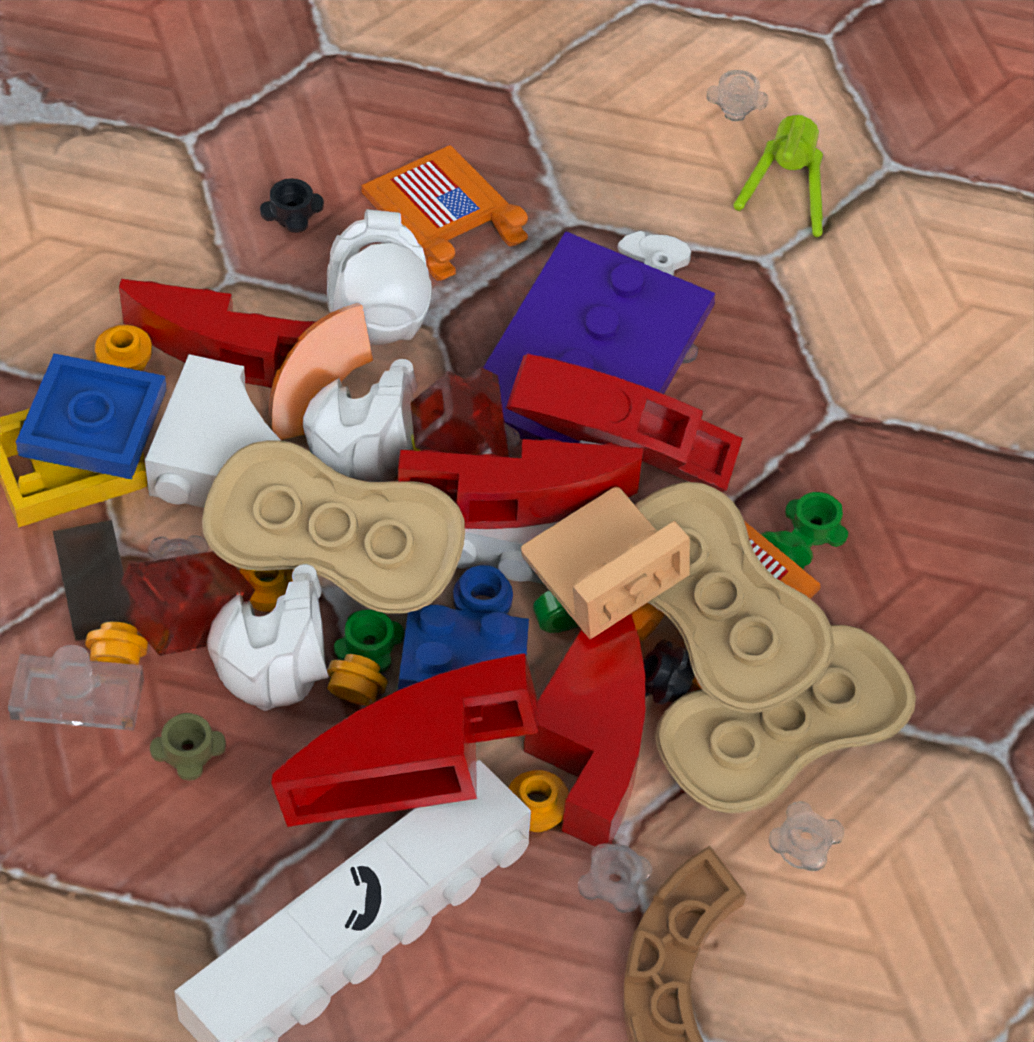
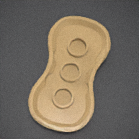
[202,440,465,613]
[634,482,834,713]
[655,625,916,813]

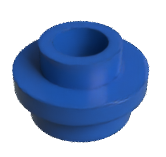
[453,565,513,614]

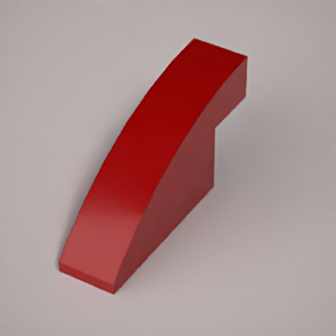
[524,613,646,853]
[271,653,538,827]

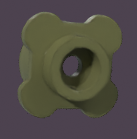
[150,713,226,781]

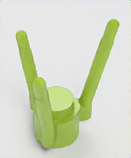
[734,115,823,237]

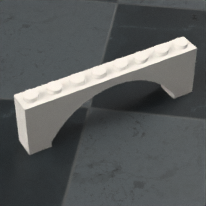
[145,354,630,584]

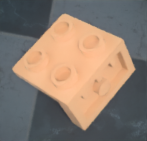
[521,487,690,639]

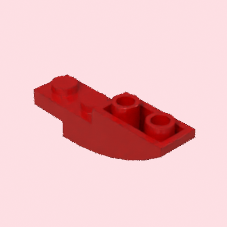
[119,278,316,388]
[506,354,743,492]
[398,439,643,529]

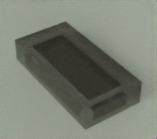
[53,520,135,641]

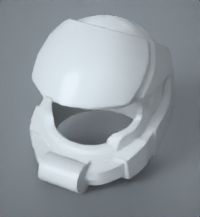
[327,209,432,345]
[303,359,417,482]
[207,564,329,711]

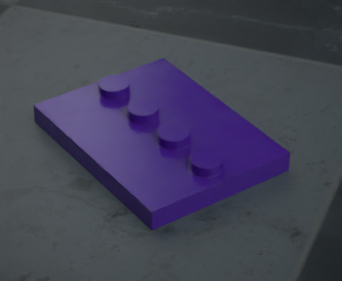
[462,231,715,443]

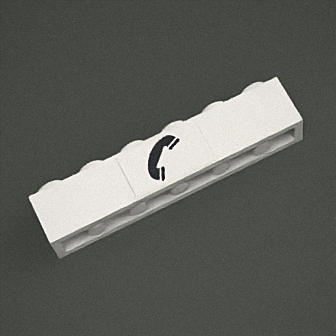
[174,760,531,1042]

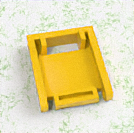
[0,408,148,528]

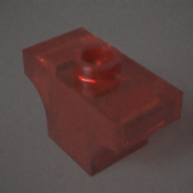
[410,367,509,457]
[120,551,255,656]

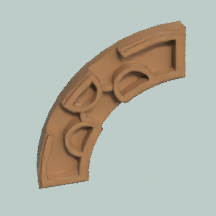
[623,845,747,1042]

